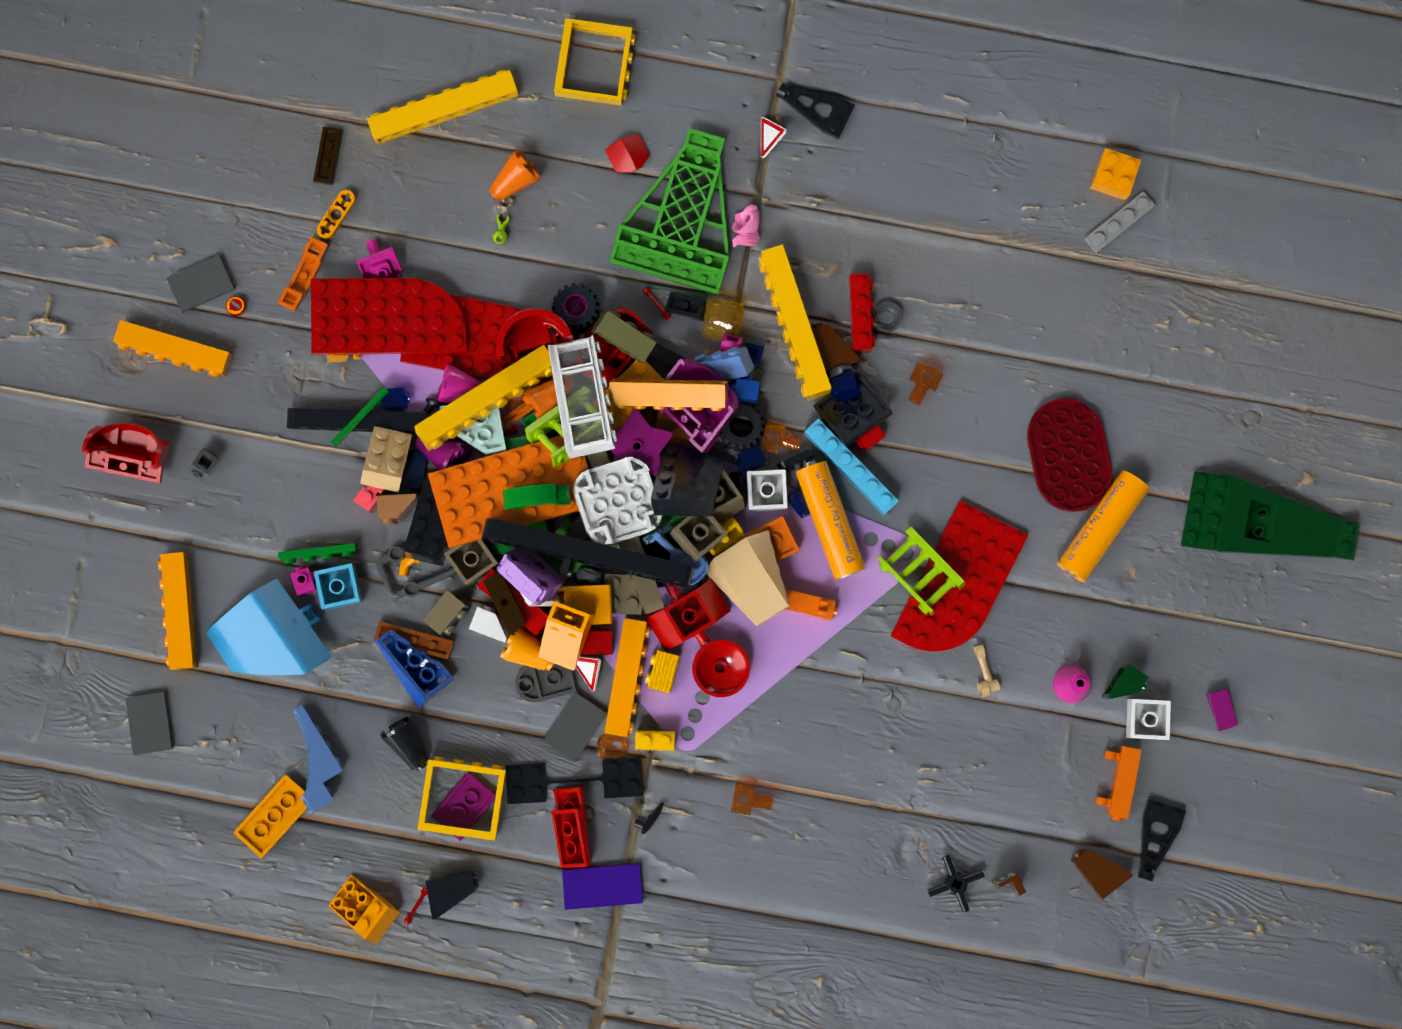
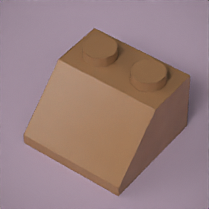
[377,494,419,526]

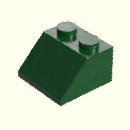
[1101,664,1149,699]

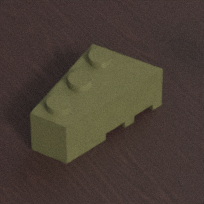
[590,310,656,363]

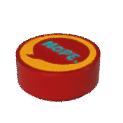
[226,296,246,316]

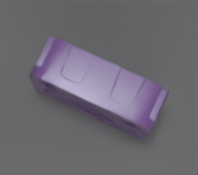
[497,548,564,605]

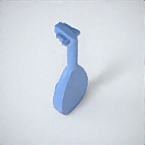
[649,528,709,586]

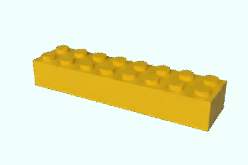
[758,244,832,401]

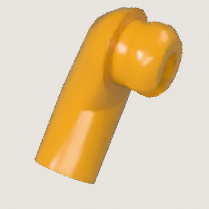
[398,556,420,577]

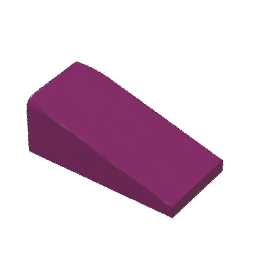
[1206,689,1238,731]

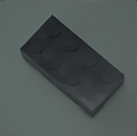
[403,479,448,566]

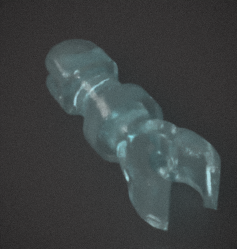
[642,519,678,545]

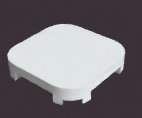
[573,457,662,545]

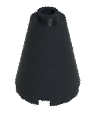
[380,715,428,771]

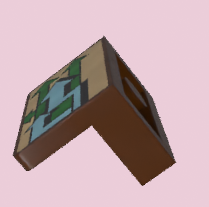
[992,872,1026,896]

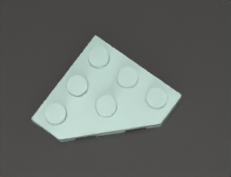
[440,405,506,455]

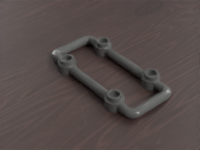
[376,546,457,599]

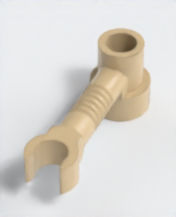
[973,644,1000,698]

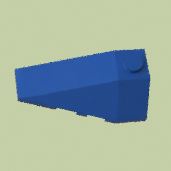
[375,630,454,708]

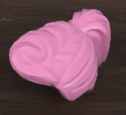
[732,204,760,248]

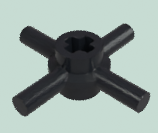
[927,854,985,913]

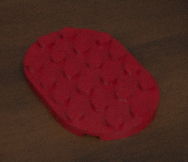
[1027,398,1112,512]

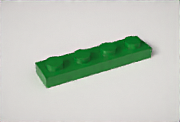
[278,543,358,564]

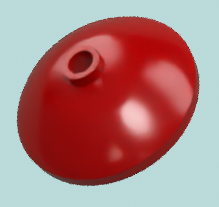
[692,639,750,698]

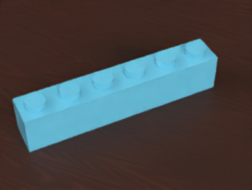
[803,419,898,516]

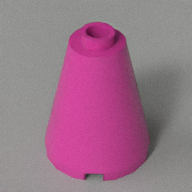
[437,365,482,403]
[1053,665,1092,703]

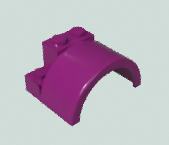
[657,358,739,453]

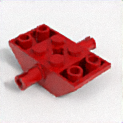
[645,578,731,651]

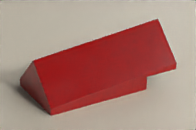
[551,784,591,868]

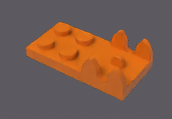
[716,516,801,563]

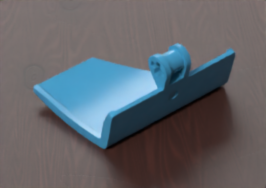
[206,579,331,675]

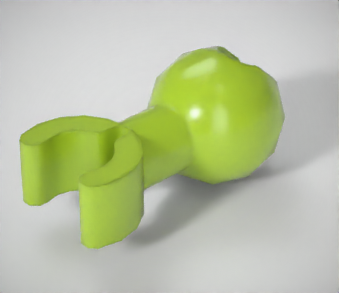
[493,215,510,245]

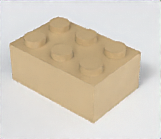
[360,426,412,492]

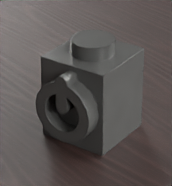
[189,448,218,479]

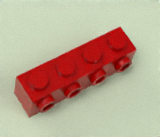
[848,274,875,353]

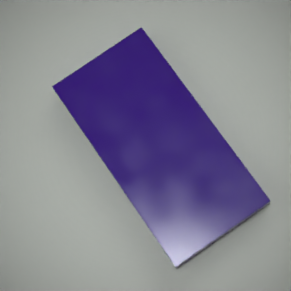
[562,864,643,910]

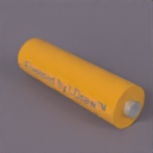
[795,460,866,580]
[1057,470,1150,583]

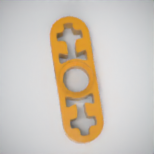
[317,190,356,240]

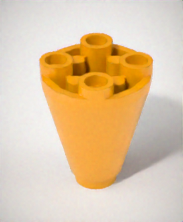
[500,626,555,671]

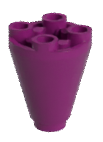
[416,437,472,470]

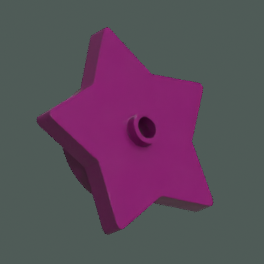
[600,409,673,476]

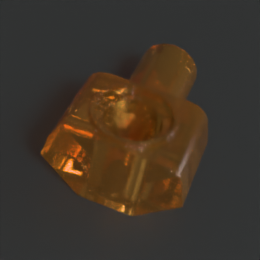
[909,363,943,405]
[760,421,802,454]
[731,783,773,815]

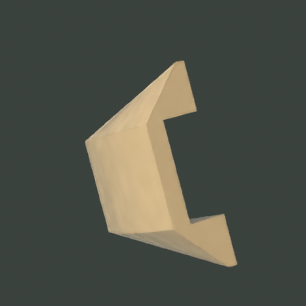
[706,531,790,627]

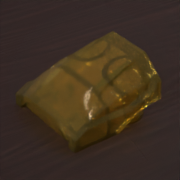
[701,299,744,341]

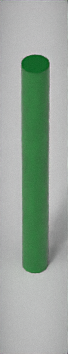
[331,387,389,447]

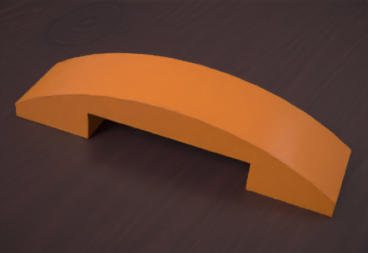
[277,237,328,312]

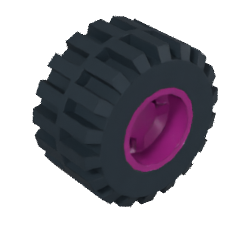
[552,283,600,335]

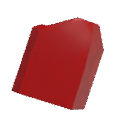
[605,133,650,173]

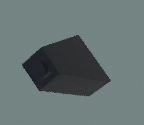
[425,871,479,920]

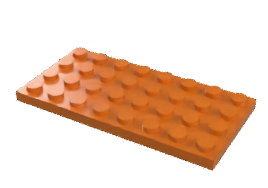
[428,431,589,549]

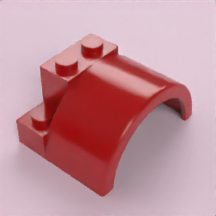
[496,308,574,368]

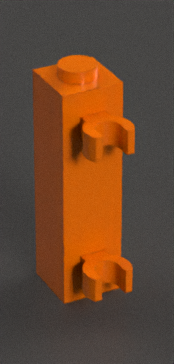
[784,589,838,621]
[1095,746,1142,822]

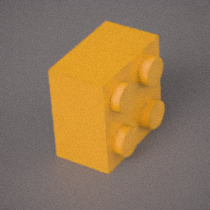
[1090,148,1141,201]

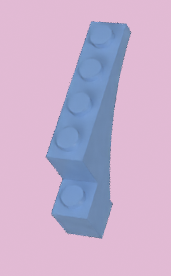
[293,705,343,814]

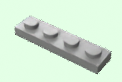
[1084,191,1155,254]

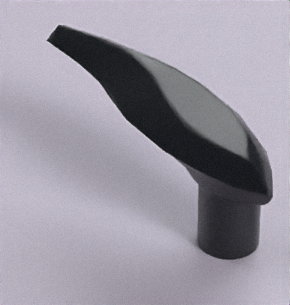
[423,398,448,413]
[634,802,664,834]

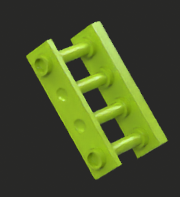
[525,386,616,468]
[877,527,965,616]

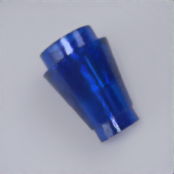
[787,489,810,519]

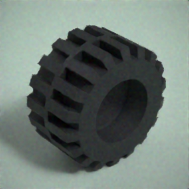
[718,401,765,452]

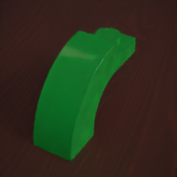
[503,484,570,510]

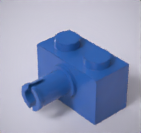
[732,364,760,407]

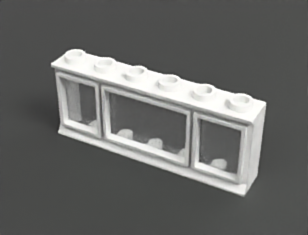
[548,335,617,458]

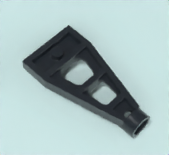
[776,83,855,140]
[1138,798,1186,882]

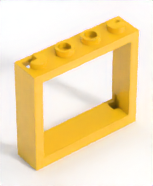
[554,18,636,106]
[417,756,507,841]

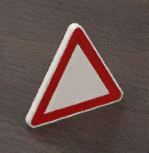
[761,117,787,158]
[576,656,601,691]

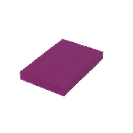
[431,771,496,841]

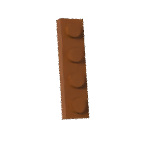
[374,621,454,660]

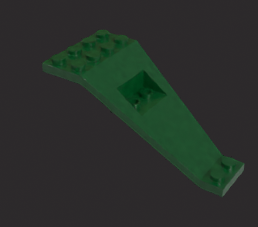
[1181,471,1361,561]

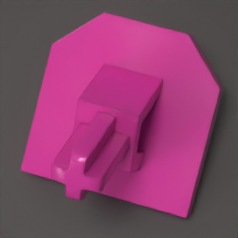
[356,239,402,278]

